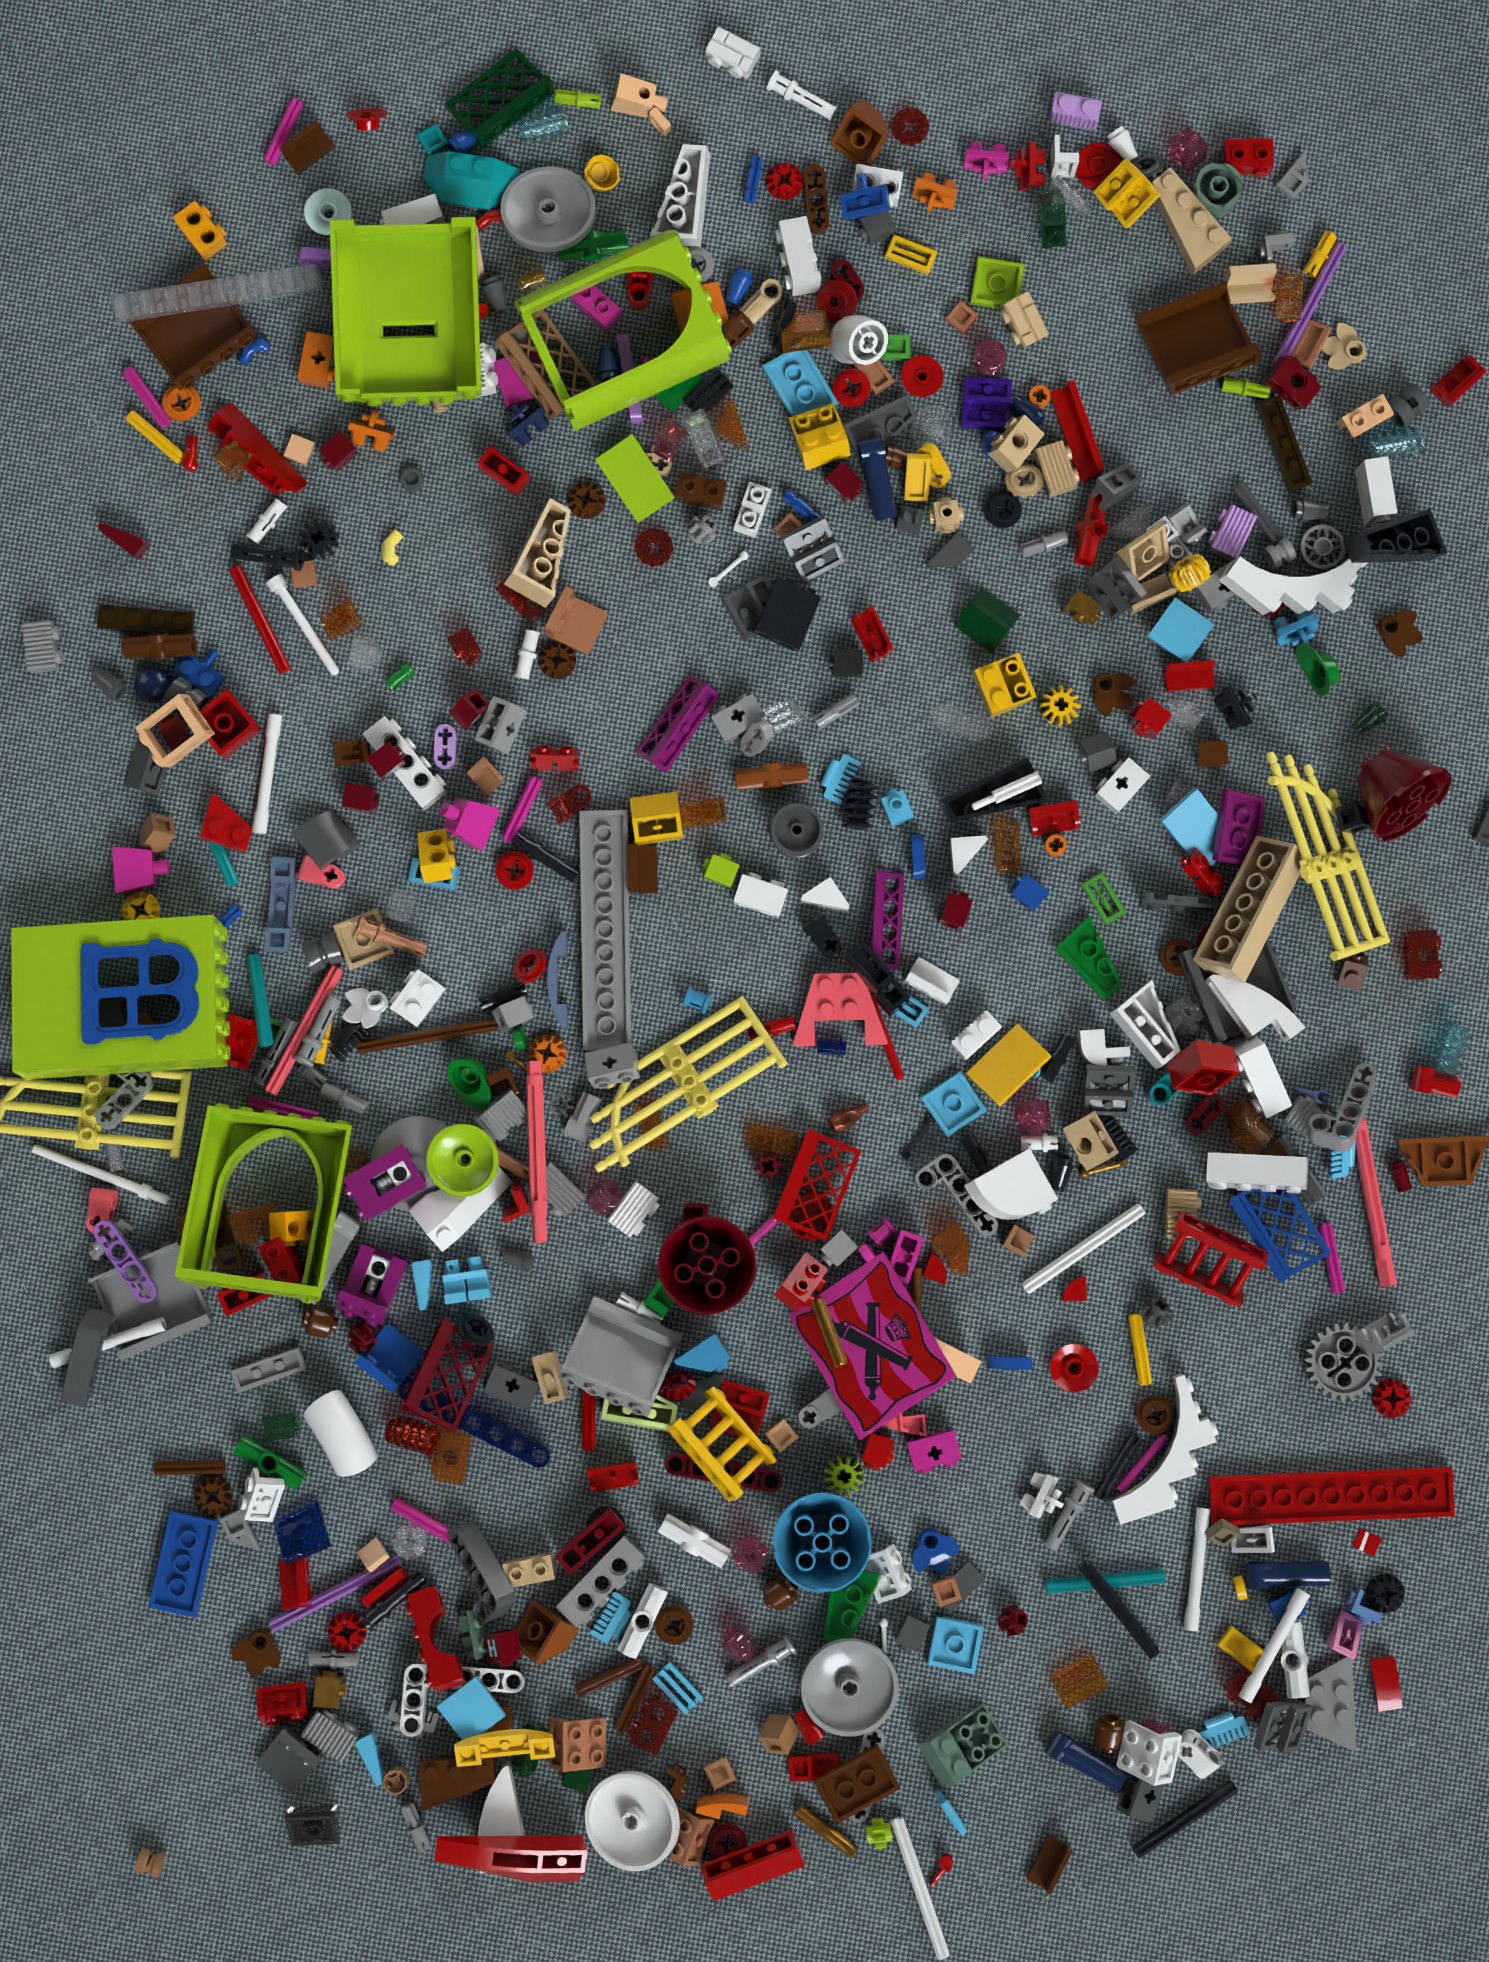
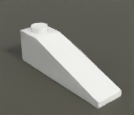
[408,1167,513,1252]

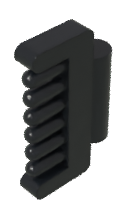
[329,1022,376,1062]
[1100,1115,1138,1161]

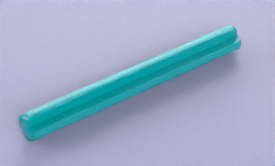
[1045,1569,1166,1594]

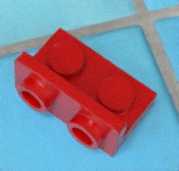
[256,1682,310,1726]

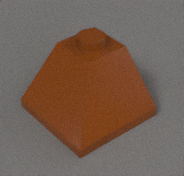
[829,98,890,166]
[515,1599,579,1665]

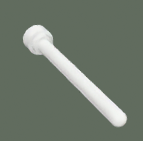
[266,574,339,675]

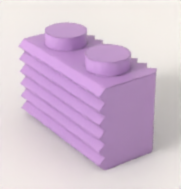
[1049,91,1102,132]
[1207,504,1257,561]

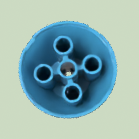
[773,1493,872,1592]

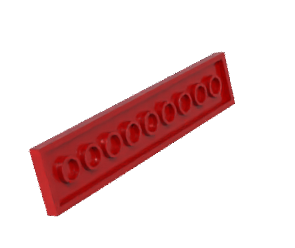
[1208,1466,1455,1526]

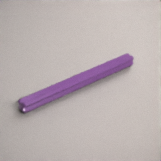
[1272,242,1347,365]
[268,1555,402,1632]

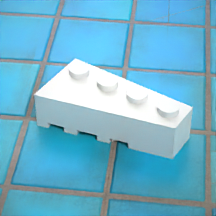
[650,144,710,247]
[1206,1152,1308,1193]

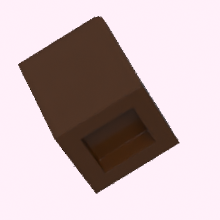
[1197,740,1229,770]
[486,1067,521,1097]

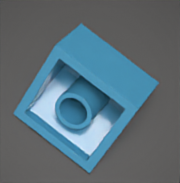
[674,1332,731,1373]

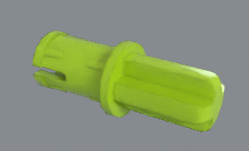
[554,89,602,110]
[1222,376,1270,399]

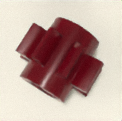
[753,1151,783,1181]
[347,1323,377,1354]
[997,1605,1028,1637]

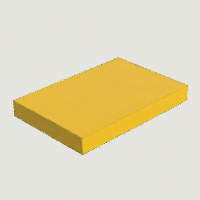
[966,1023,1051,1107]

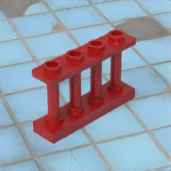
[1153,1210,1268,1308]

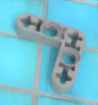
[96,1072,153,1130]

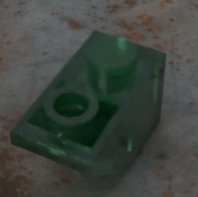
[1037,189,1066,249]

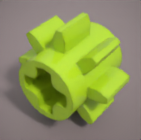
[866,1817,893,1849]

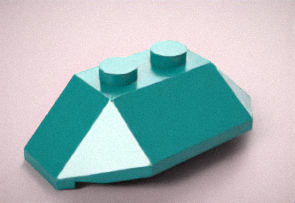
[423,151,520,210]

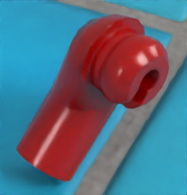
[476,208,503,231]
[182,435,199,472]

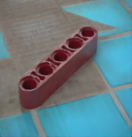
[665,1451,782,1492]

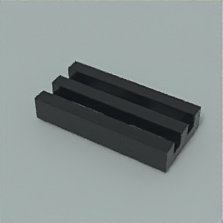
[684,369,734,420]

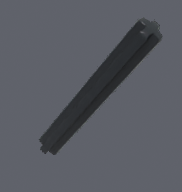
[1078,1560,1160,1659]
[1132,1781,1238,1858]

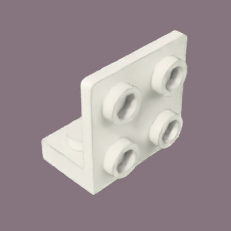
[390,969,446,1028]
[1117,1720,1182,1786]

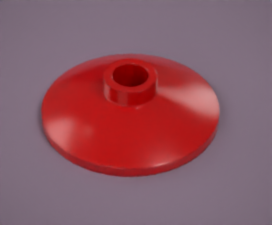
[1050,1344,1099,1393]

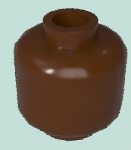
[301,1304,339,1338]
[763,1574,799,1611]
[1094,1714,1125,1753]

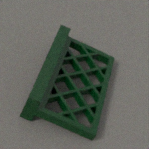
[444,48,554,149]

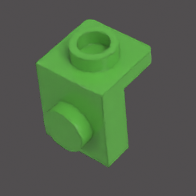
[881,335,910,361]

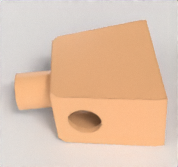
[611,74,668,117]

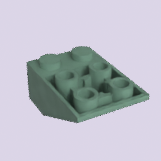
[917,1703,1009,1787]

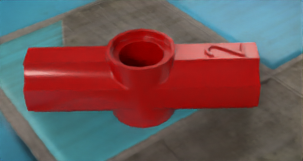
[1073,493,1107,567]

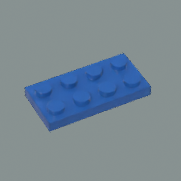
[148,1510,219,1618]

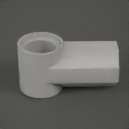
[563,1092,602,1143]

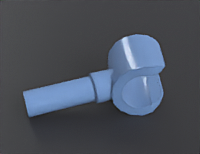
[1296,1087,1332,1107]

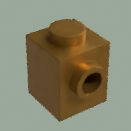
[313,1670,347,1709]

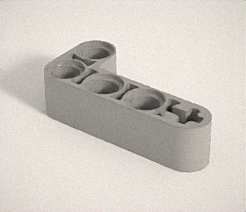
[1308,1063,1377,1152]
[914,1154,998,1236]
[298,1210,362,1305]

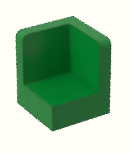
[644,1279,674,1317]

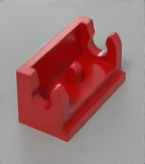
[1430,355,1487,409]
[850,606,894,663]
[1027,800,1080,837]
[226,1014,258,1070]
[587,1460,640,1493]

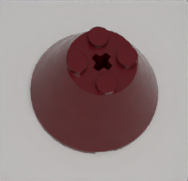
[1357,746,1452,842]
[658,1216,756,1315]

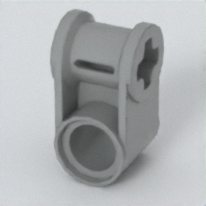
[798,1388,842,1428]

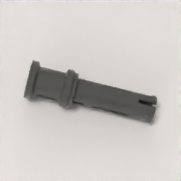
[251,1015,299,1087]

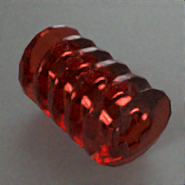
[385,1415,439,1456]

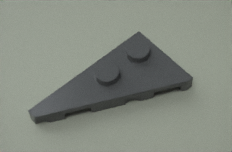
[1140,892,1223,912]

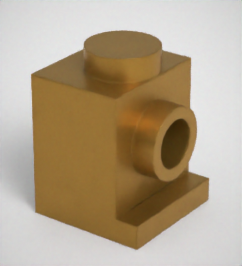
[1062,589,1101,626]

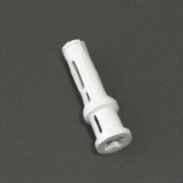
[766,70,837,120]

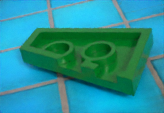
[1054,916,1122,1001]
[823,1571,883,1641]

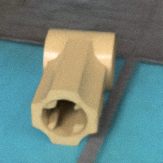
[740,279,782,325]

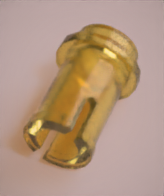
[516,268,548,294]

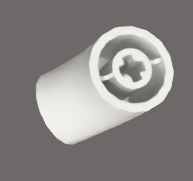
[828,315,888,365]
[303,1390,378,1477]

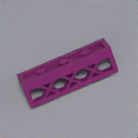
[635,675,720,773]
[871,871,904,970]

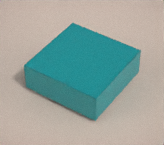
[416,123,448,155]

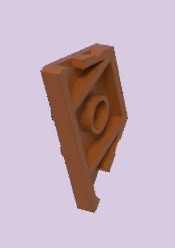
[1396,1135,1489,1187]

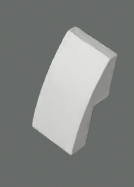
[733,482,772,538]
[1146,516,1193,568]

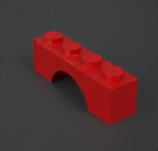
[406,1585,466,1693]

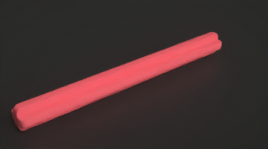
[265,965,343,1095]

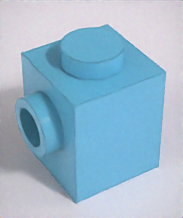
[880,788,914,828]

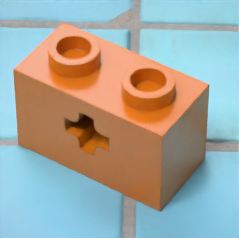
[297,331,335,389]

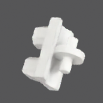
[1020,1472,1064,1518]

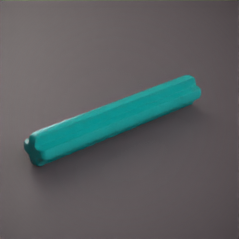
[247,954,274,1047]

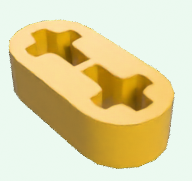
[916,443,951,488]

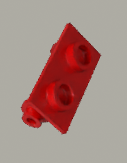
[530,745,580,772]
[1180,847,1223,897]

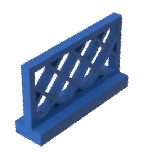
[1229,1189,1332,1284]

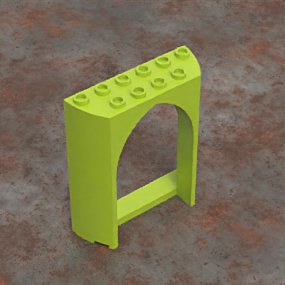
[514,229,732,432]
[174,1103,352,1304]

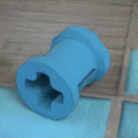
[682,986,712,1014]

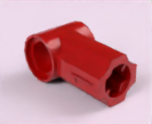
[1410,1065,1461,1098]

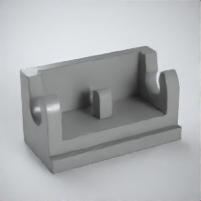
[1357,1312,1415,1355]

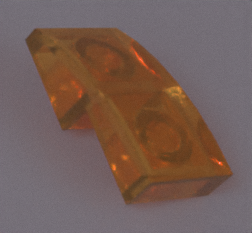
[744,1124,798,1156]

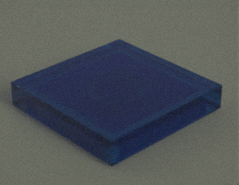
[273,1502,332,1565]

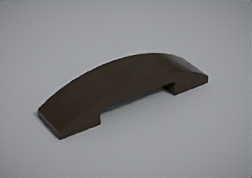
[191,1181,244,1273]

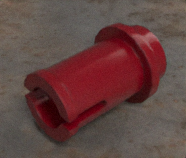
[1389,1160,1413,1193]

